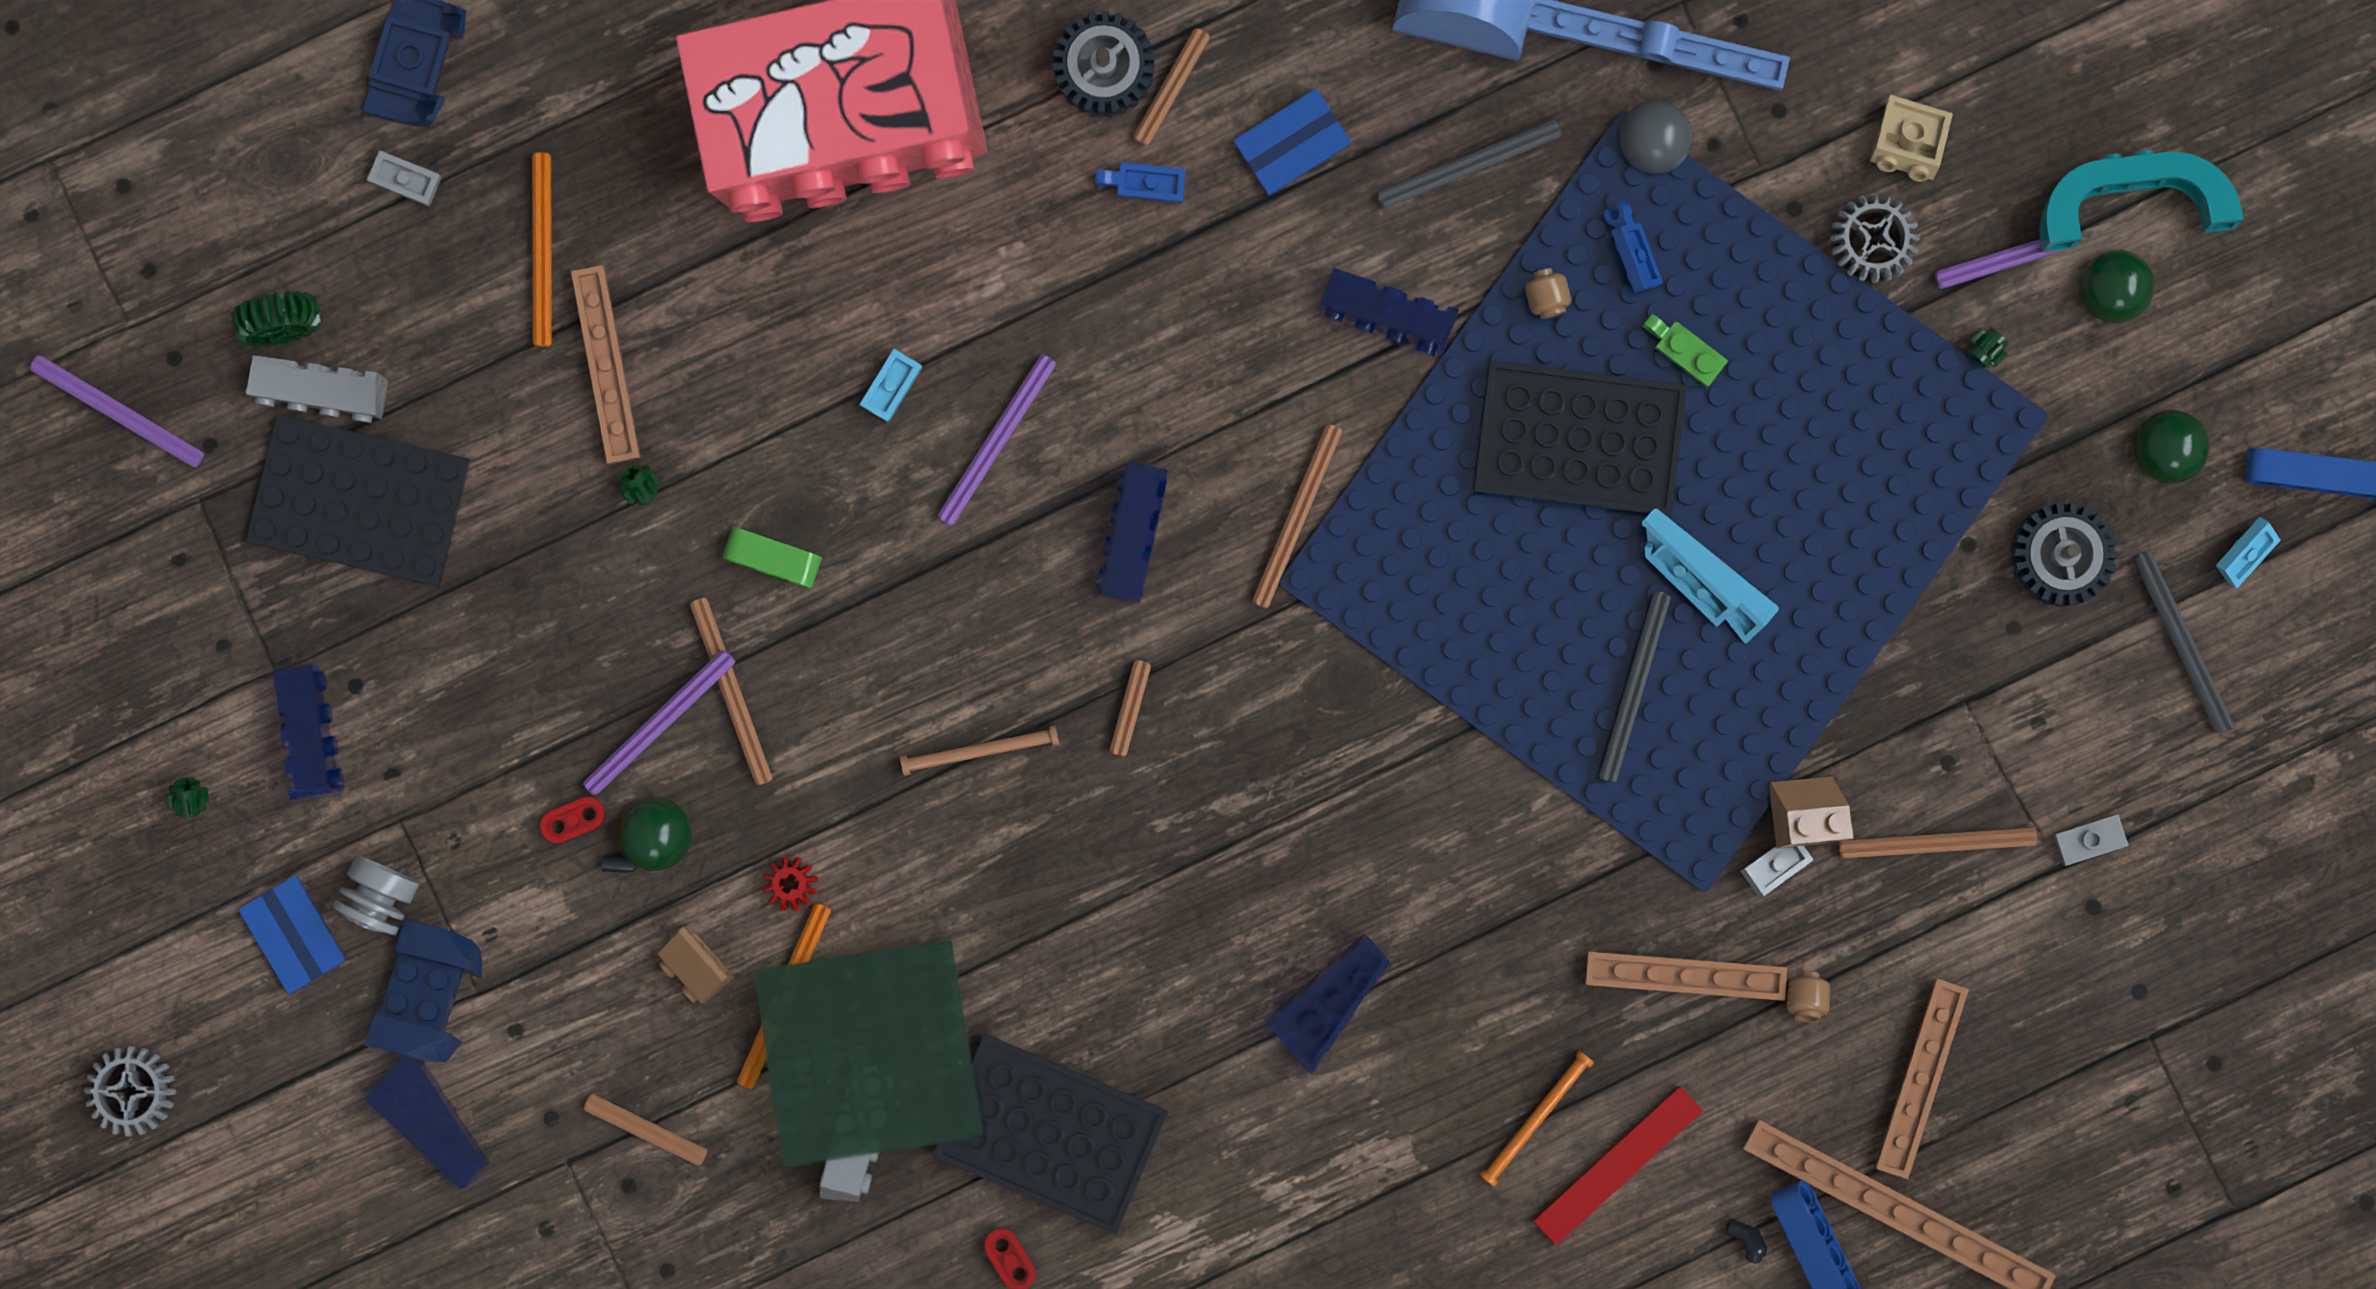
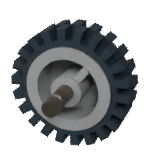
[1053,11,1155,117]
[2010,502,2118,607]

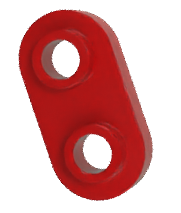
[540,797,606,843]
[985,1228,1036,1289]

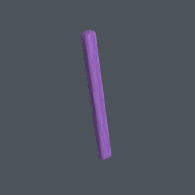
[938,354,1056,526]
[30,355,204,467]
[583,650,735,795]

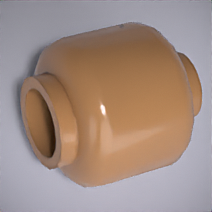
[1525,268,1571,319]
[1786,971,1830,1023]

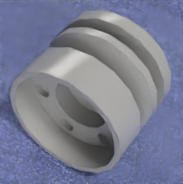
[332,855,420,935]

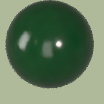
[2080,249,2155,323]
[2134,410,2210,484]
[617,797,692,871]

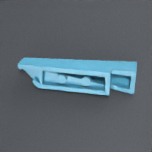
[1642,508,1779,644]

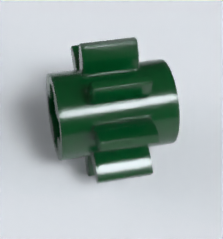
[1967,328,2008,368]
[617,465,661,505]
[166,777,209,819]

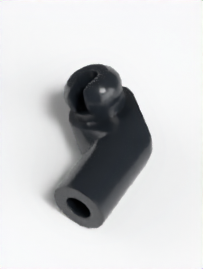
[602,854,638,873]
[1725,1219,1767,1264]

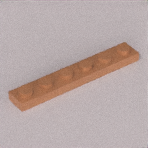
[571,265,641,465]
[1585,952,1787,1001]
[1875,978,1969,1179]

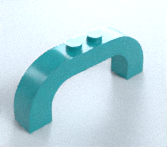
[2039,150,2244,253]

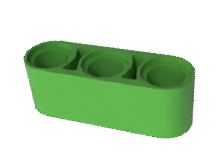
[722,527,822,589]

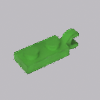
[1642,314,1728,388]

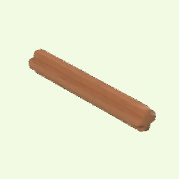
[1133,28,1209,146]
[584,1095,707,1165]

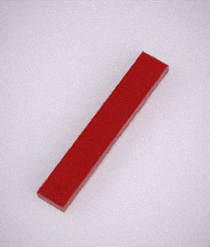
[1533,1086,1703,1246]

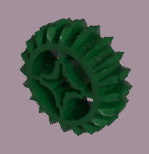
[231,291,322,347]

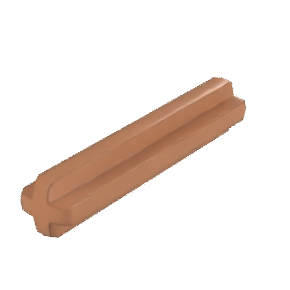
[1109,660,1151,757]

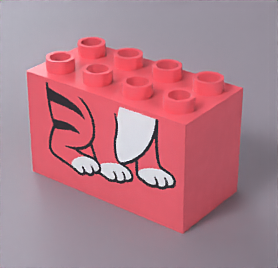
[676,0,988,222]

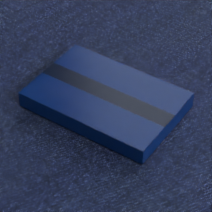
[1234,88,1352,197]
[238,875,347,995]

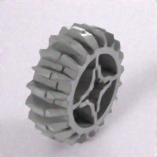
[1830,194,1920,283]
[84,1046,176,1136]

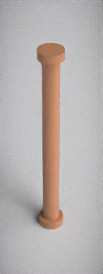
[900,725,1059,776]

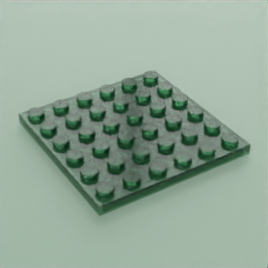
[754,940,983,1168]

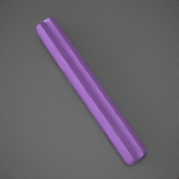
[1935,239,2060,289]

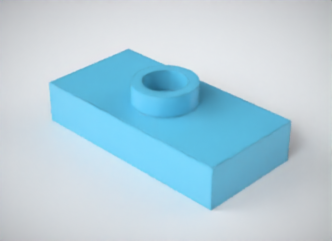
[860,349,923,423]
[2216,517,2280,588]

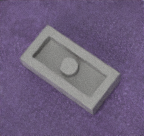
[367,150,442,207]
[2053,814,2129,866]
[1741,846,1814,898]

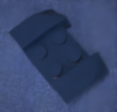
[363,0,466,127]
[365,919,482,1062]

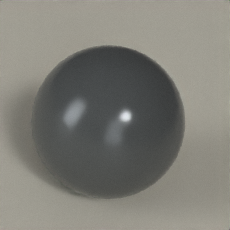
[1619,100,1693,174]

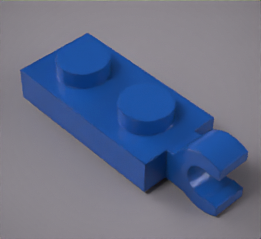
[1095,162,1186,203]
[1604,202,1663,293]

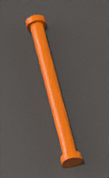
[1479,1051,1594,1187]

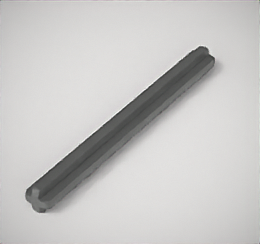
[1377,120,1561,209]
[2134,551,2234,734]
[1599,591,1671,783]

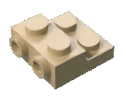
[1870,95,1953,182]

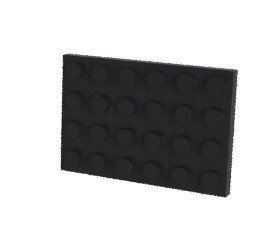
[1474,360,1687,517]
[246,414,471,587]
[932,1033,1168,1235]

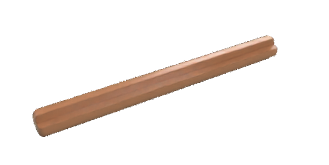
[1253,424,1342,608]
[690,598,772,785]
[1839,828,2037,859]

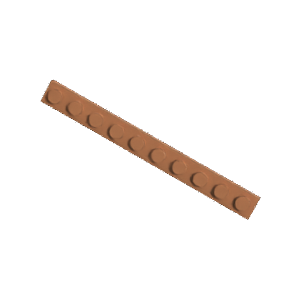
[1742,1119,2056,1289]

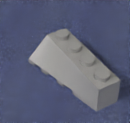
[246,355,388,423]
[820,1058,898,1202]

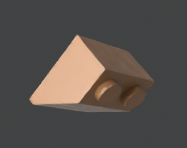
[1768,777,1853,849]
[658,927,734,1004]

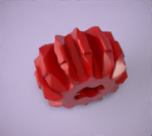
[762,856,819,912]

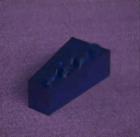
[1319,268,1459,357]

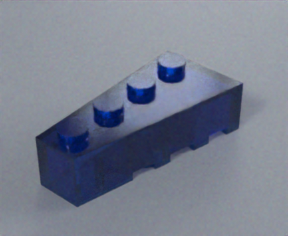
[1096,462,1168,605]
[273,664,344,803]
[1264,934,1390,1075]
[364,1055,490,1190]

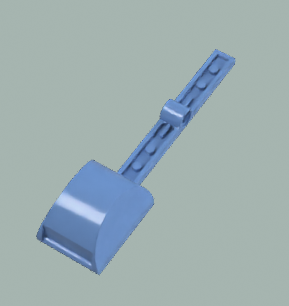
[1392,0,1790,91]

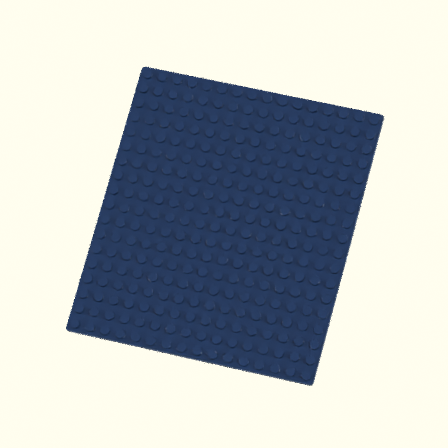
[1280,112,2047,891]

